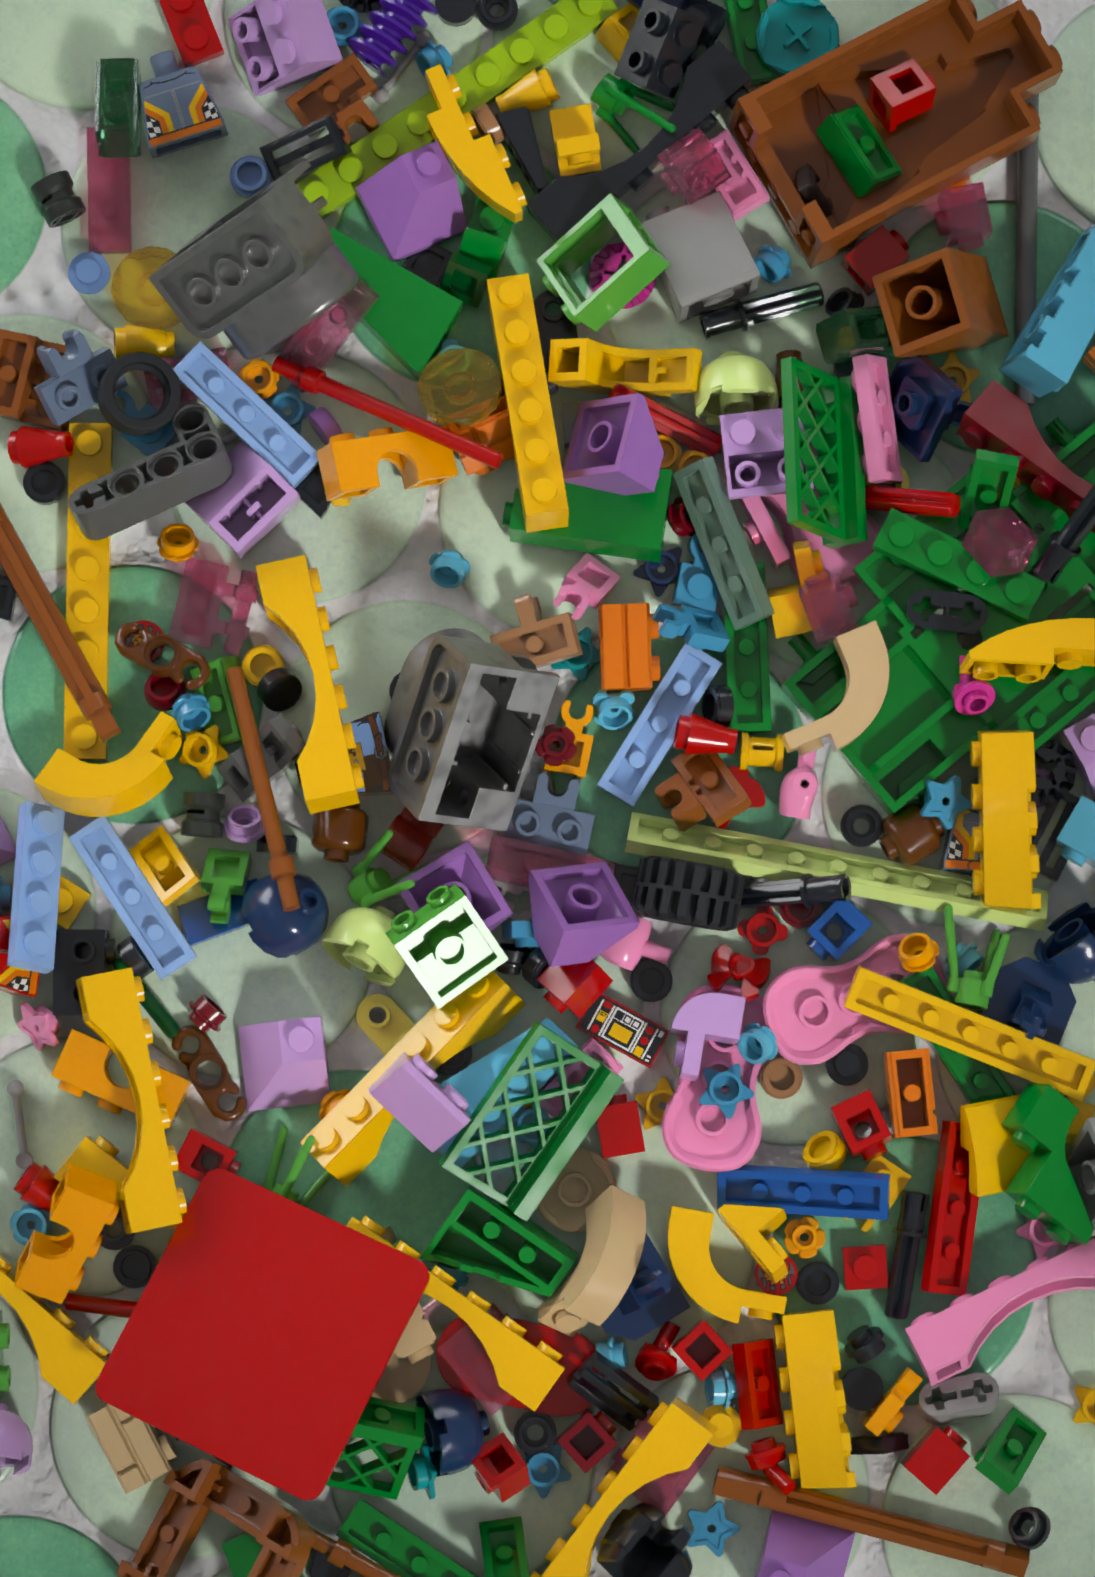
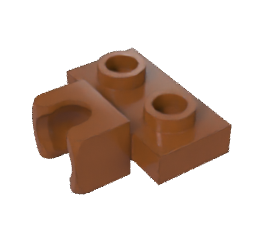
[285,53,379,146]
[654,752,752,831]

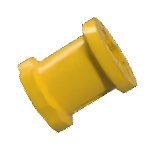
[739,732,784,772]

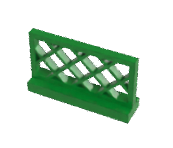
[781,357,868,549]
[439,1021,624,1222]
[231,1397,425,1500]

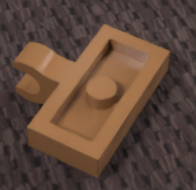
[490,593,583,668]

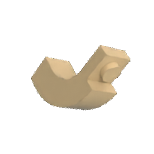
[781,620,889,756]
[537,1185,647,1337]

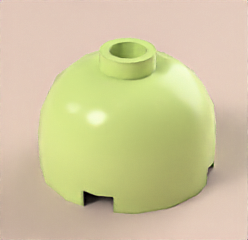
[694,351,779,428]
[322,906,406,986]

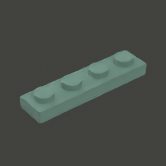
[673,456,775,630]

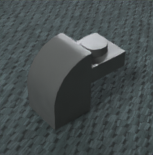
[217,713,306,802]

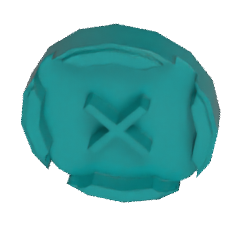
[755,0,840,76]

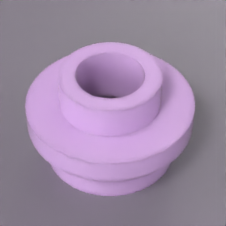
[224,805,265,844]

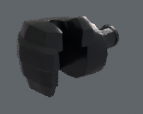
[596,1502,693,1577]

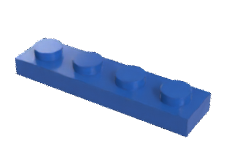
[717,1165,890,1220]

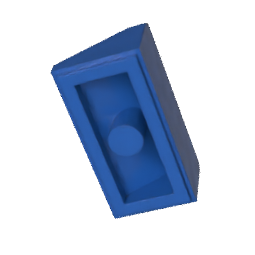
[177,878,258,946]

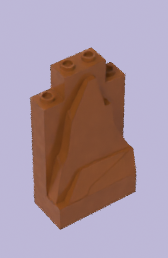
[728,0,1063,269]

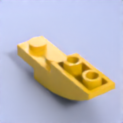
[425,64,527,223]
[960,618,1095,683]

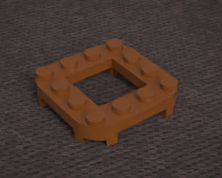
[117,1458,315,1577]

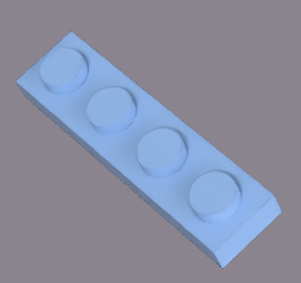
[173,341,319,489]
[597,642,722,808]
[7,801,65,974]
[68,817,198,980]

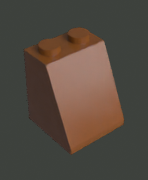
[872,247,1009,358]

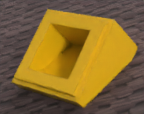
[595,3,639,63]

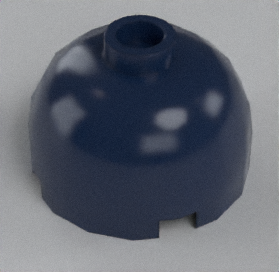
[241,872,329,958]
[1034,902,1095,984]
[415,1389,490,1477]

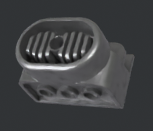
[148,159,359,360]
[384,628,560,831]

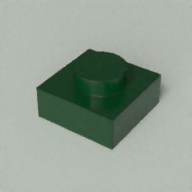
[440,251,493,309]

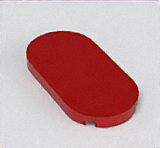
[436,1312,605,1417]

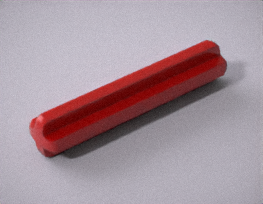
[608,384,722,457]
[865,485,961,518]

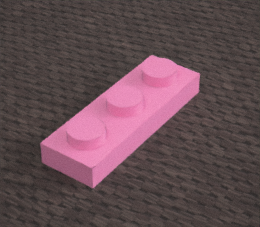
[851,354,903,485]

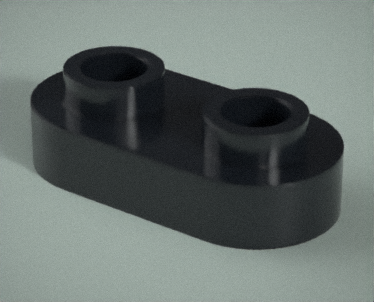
[534,290,578,370]

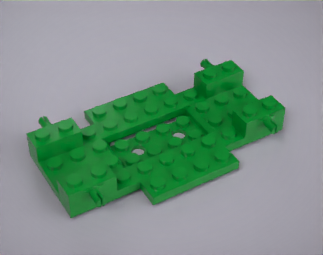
[781,417,1095,815]

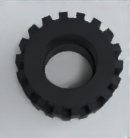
[631,856,745,931]

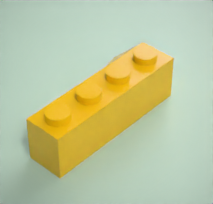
[970,730,1041,909]
[773,1308,857,1489]

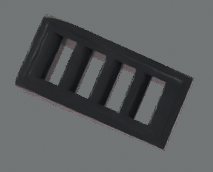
[495,106,548,195]

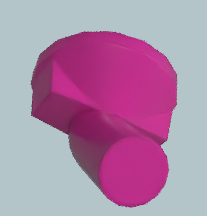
[952,655,996,716]

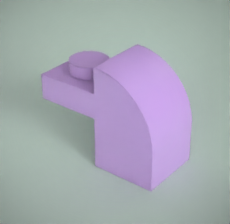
[668,993,746,1081]

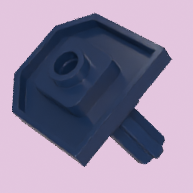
[889,356,972,462]
[978,957,1076,1045]
[601,1233,690,1341]

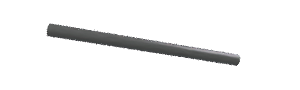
[1014,94,1039,406]

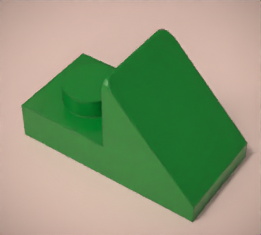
[459,196,514,279]
[959,449,1019,535]
[974,1407,1047,1495]
[479,1516,530,1577]

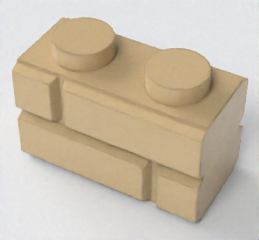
[394,1303,437,1365]
[86,1405,177,1494]

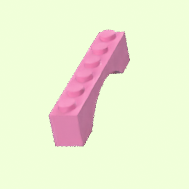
[905,1238,1095,1386]

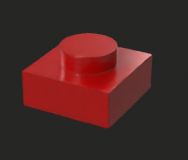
[842,1244,889,1291]

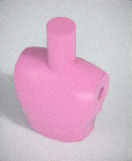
[779,750,818,819]
[600,916,672,971]

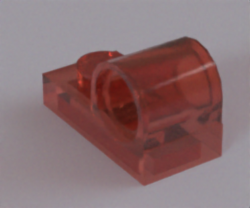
[381,807,445,872]

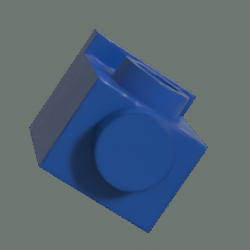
[805,900,873,961]

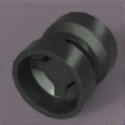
[31,170,86,228]
[181,792,226,838]

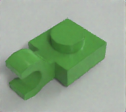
[201,848,252,924]

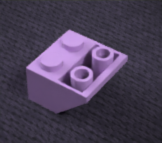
[228,0,343,96]
[720,408,814,500]
[184,440,301,560]
[368,1052,471,1153]

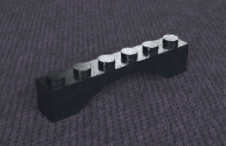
[527,40,752,243]

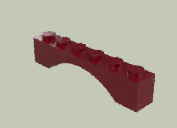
[956,379,1095,533]

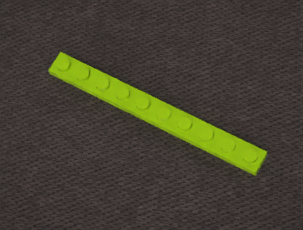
[296,0,619,220]

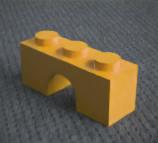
[316,426,458,501]
[51,1029,192,1128]
[14,1163,120,1304]

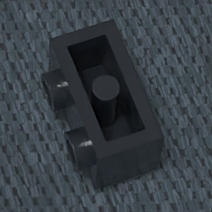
[614,0,706,99]
[53,929,117,1016]

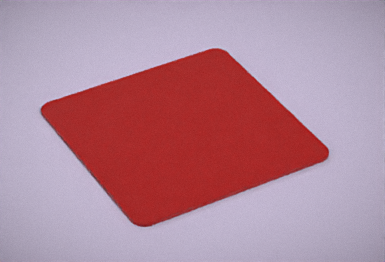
[95,1168,430,1500]

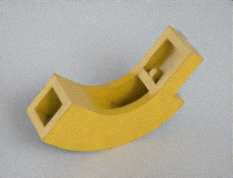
[548,338,702,397]
[34,711,184,817]
[666,1205,787,1324]

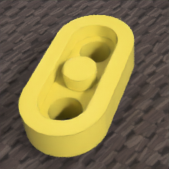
[356,994,415,1055]

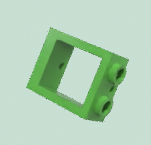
[536,193,671,332]

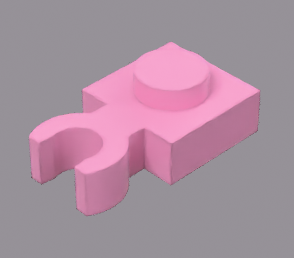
[553,553,621,620]

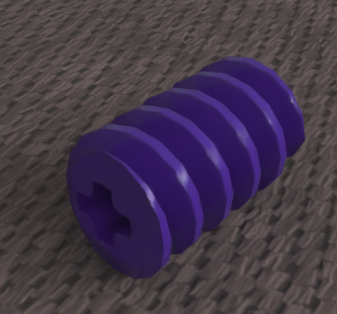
[348,0,438,78]

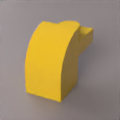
[548,103,602,176]
[767,539,836,639]

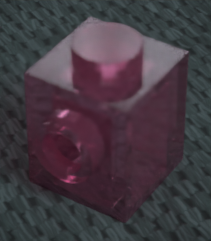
[657,127,732,205]
[934,182,993,251]
[962,507,1038,577]
[798,571,859,643]

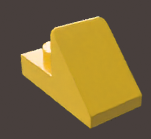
[129,825,202,906]
[718,1204,788,1284]

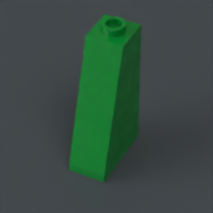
[329,227,463,381]
[502,469,673,563]

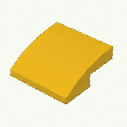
[960,1094,1030,1197]

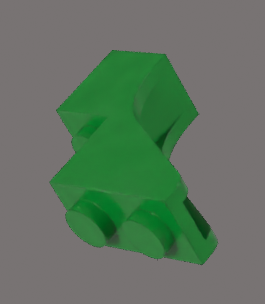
[1001,1083,1093,1245]

